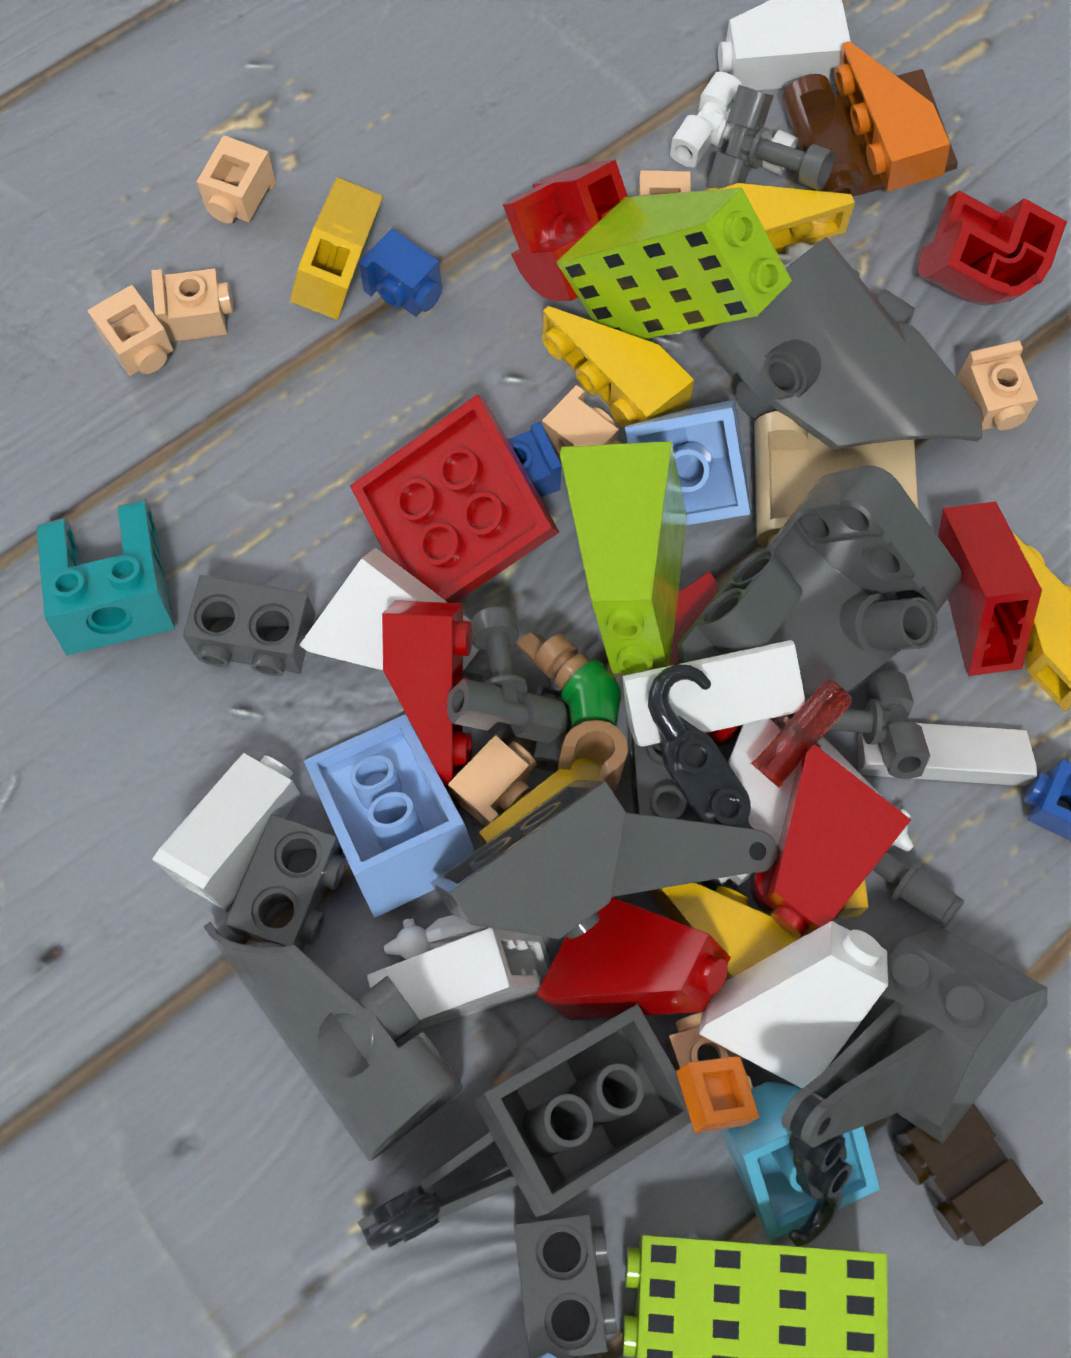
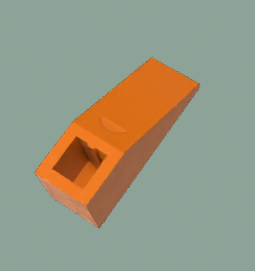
[834,41,951,192]

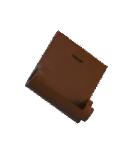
[782,69,958,197]

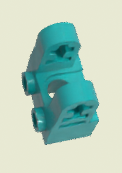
[37,499,175,656]

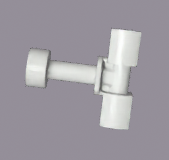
[670,72,798,176]

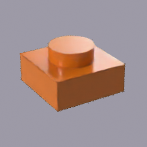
[676,1056,760,1133]

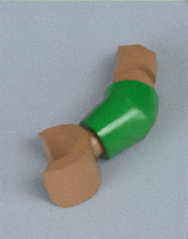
[515,632,628,793]

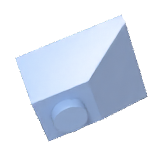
[625,400,751,525]

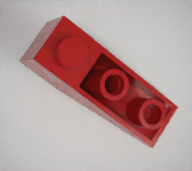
[382,600,472,785]

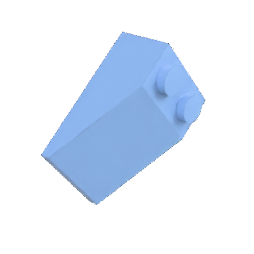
[304,714,475,918]

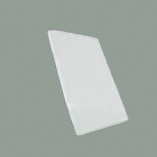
[622,640,805,746]
[858,723,1037,786]

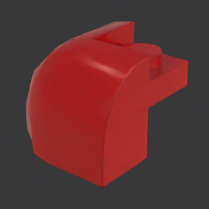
[503,160,628,301]
[918,190,1067,306]

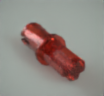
[751,679,852,788]

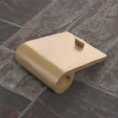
[754,411,918,548]

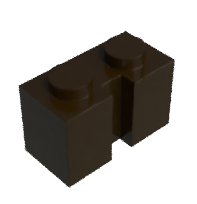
[892,1103,1043,1246]

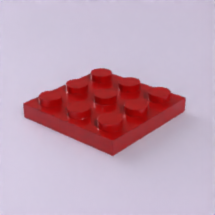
[350,394,560,603]

